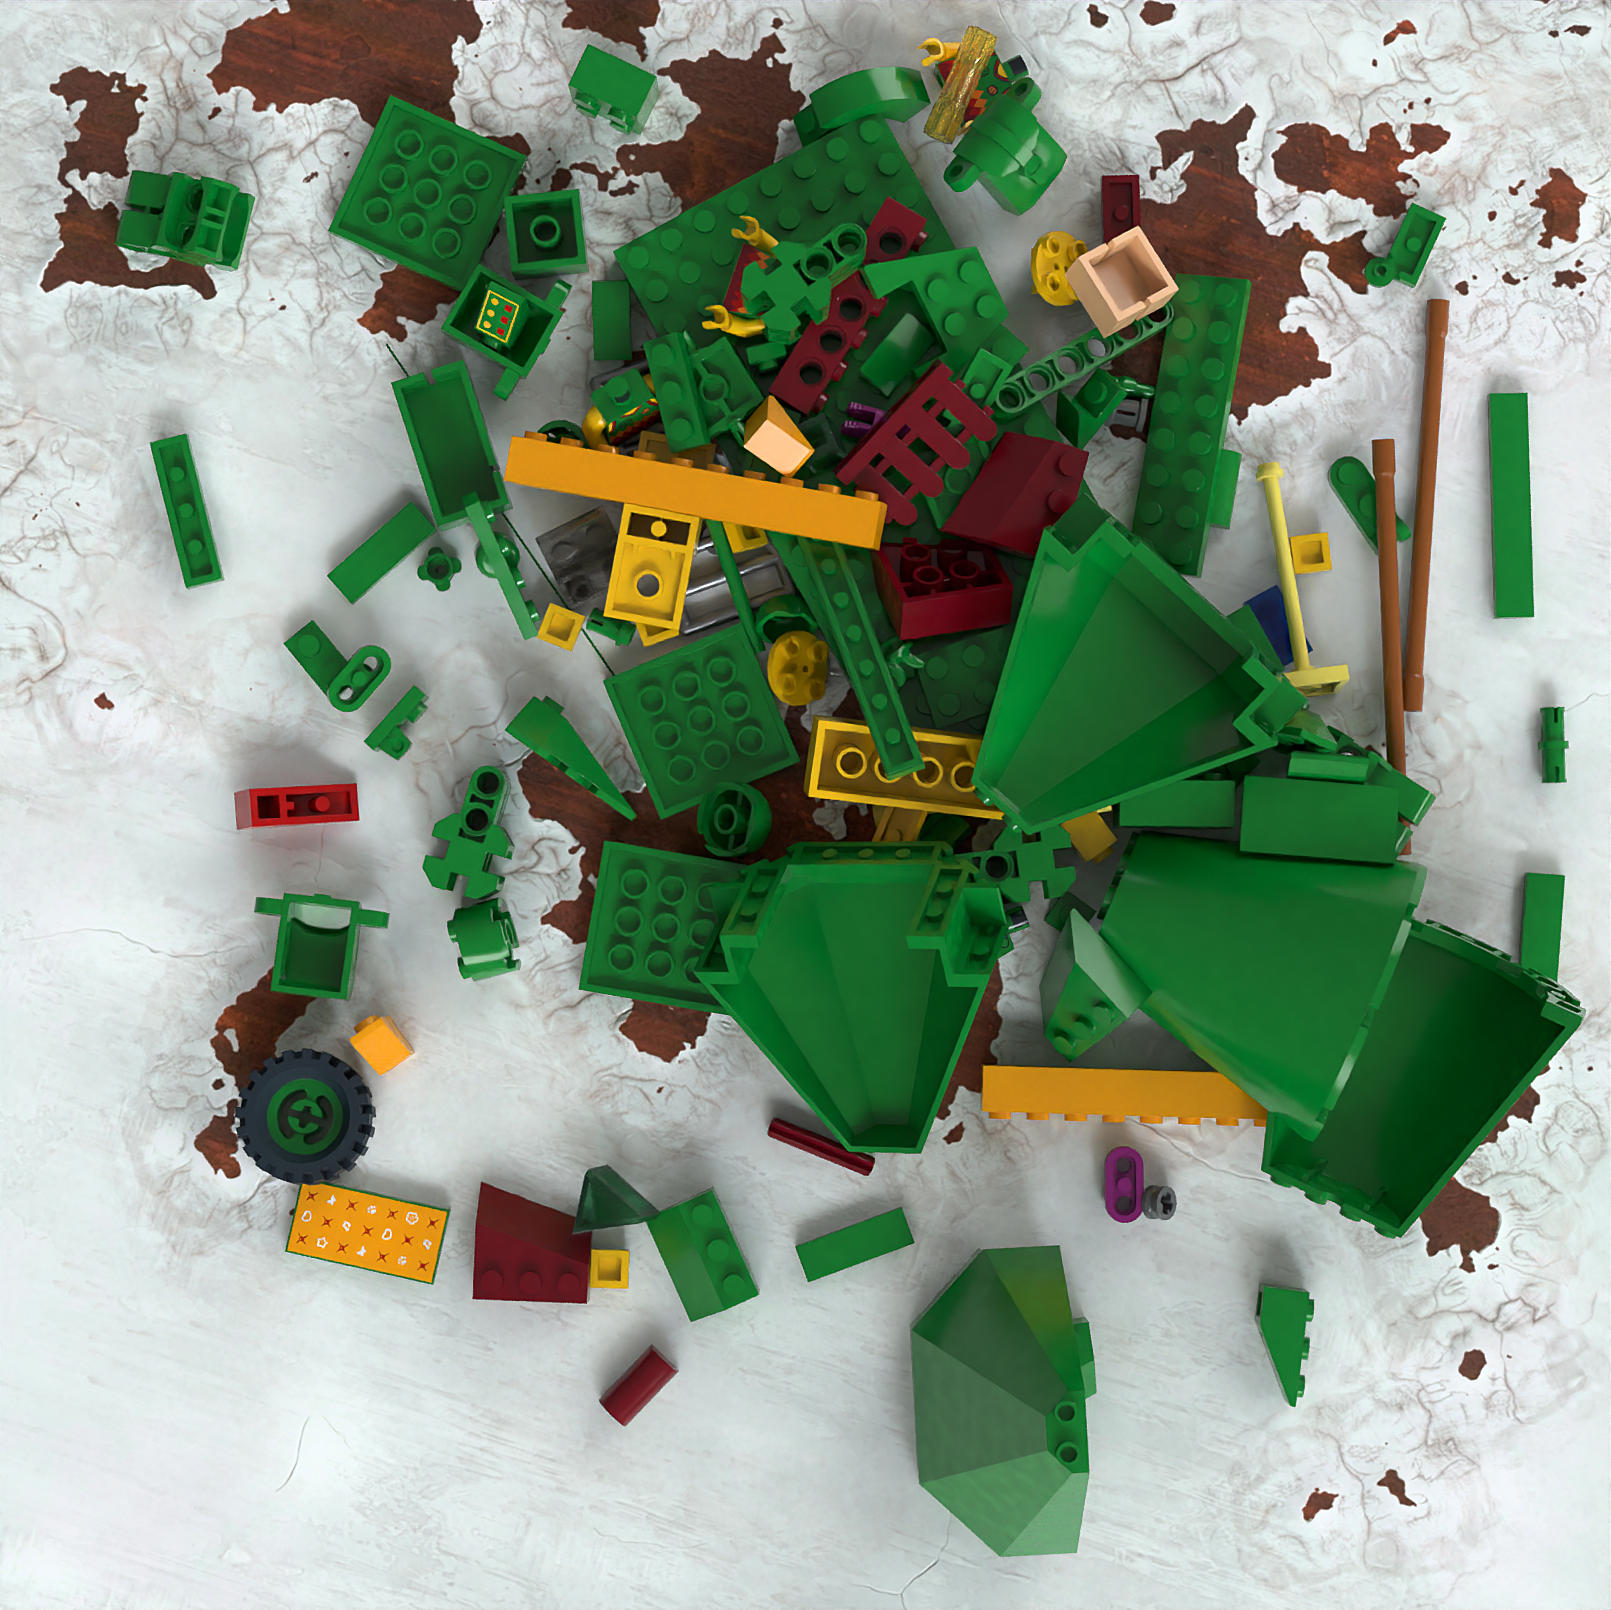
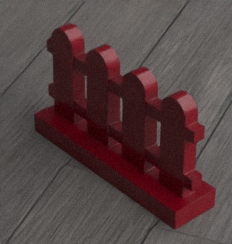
[832,358,997,525]

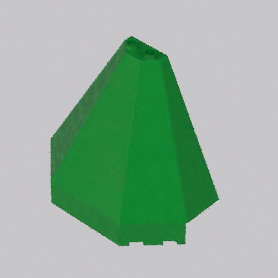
[971,493,1309,835]
[693,841,1009,1154]
[910,1245,1090,1557]

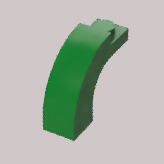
[792,66,931,147]

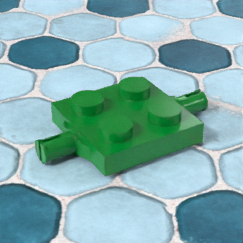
[683,331,766,448]

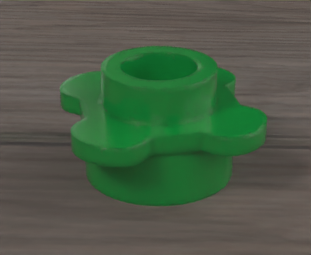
[417,547,462,592]

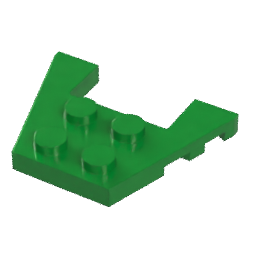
[859,246,1009,401]

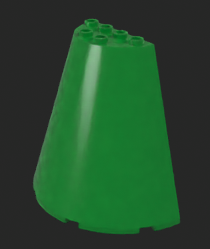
[1097,830,1427,1142]
[1261,916,1586,1239]

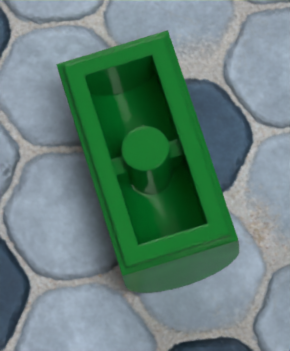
[1210,449,1242,530]

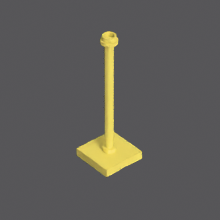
[1255,462,1350,698]

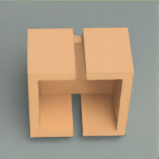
[1064,225,1179,338]

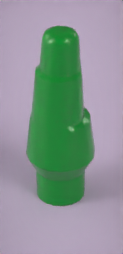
[1112,375,1156,399]

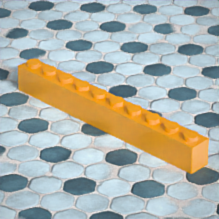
[503,431,888,550]

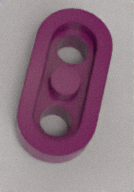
[1104,1146,1144,1223]

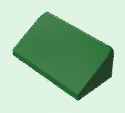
[859,311,936,398]
[1286,751,1369,785]

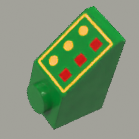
[474,281,532,353]

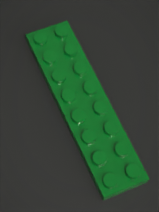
[1131,273,1252,579]

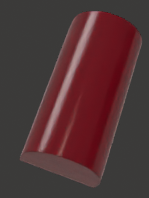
[599,1344,679,1427]

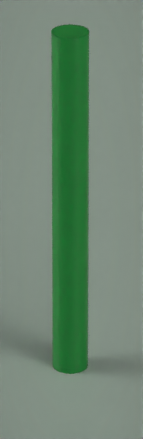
[705,519,766,654]

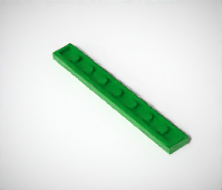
[796,535,925,781]

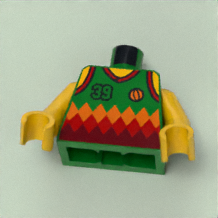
[917,37,1029,136]
[702,216,809,338]
[582,368,662,450]

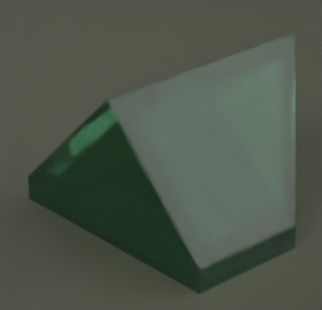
[572,1164,661,1234]

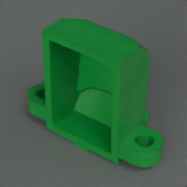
[943,77,1068,216]
[441,263,572,402]
[254,893,390,1001]

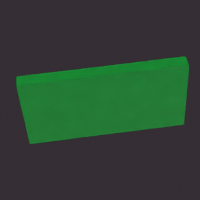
[1239,775,1399,866]

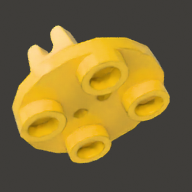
[1030,231,1088,306]
[767,631,829,706]

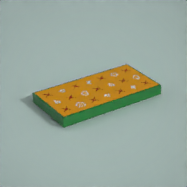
[285,1181,451,1285]

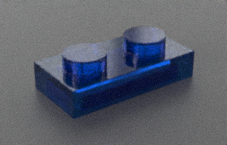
[1242,585,1313,667]

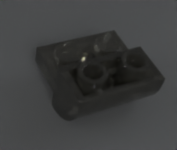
[535,505,618,610]

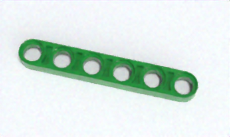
[990,301,1174,419]

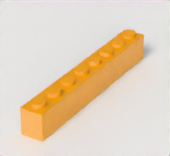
[980,1064,1268,1127]

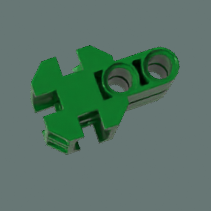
[114,170,255,272]
[740,223,867,345]
[1327,725,1436,860]
[422,765,515,900]
[955,825,1076,903]

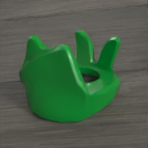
[879,635,925,694]

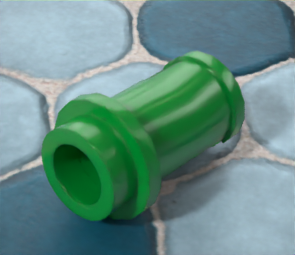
[586,607,637,647]

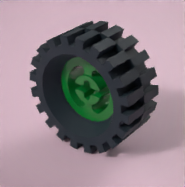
[235,1048,376,1186]

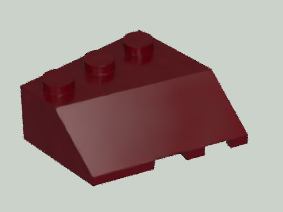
[939,431,1090,561]
[472,1181,593,1304]

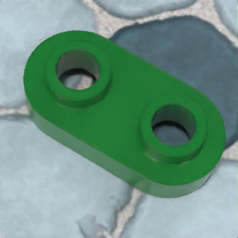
[327,645,391,712]

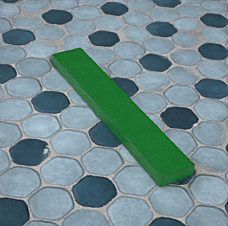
[1487,393,1534,619]

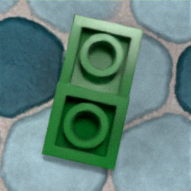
[592,279,632,361]

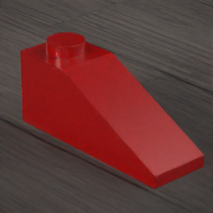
[234,783,360,830]

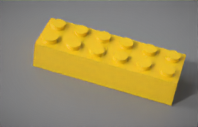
[803,715,1005,820]

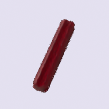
[767,1117,875,1176]

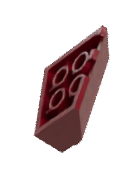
[870,537,1013,640]

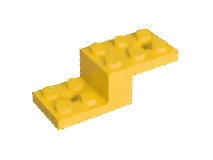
[603,431,717,630]

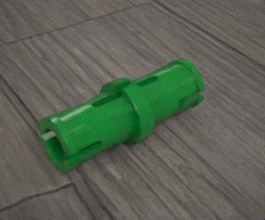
[1538,707,1569,783]

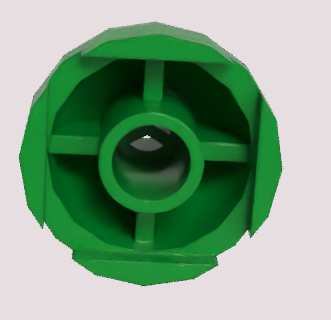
[697,782,773,857]

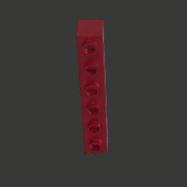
[768,196,929,420]

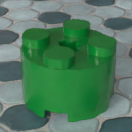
[447,897,521,982]

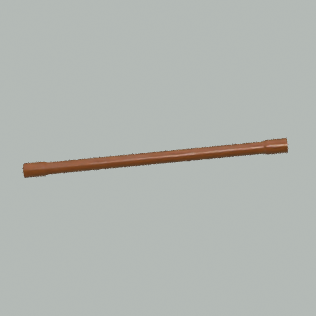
[1402,299,1450,712]
[1371,439,1412,855]

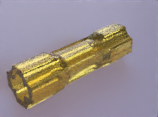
[923,26,998,145]

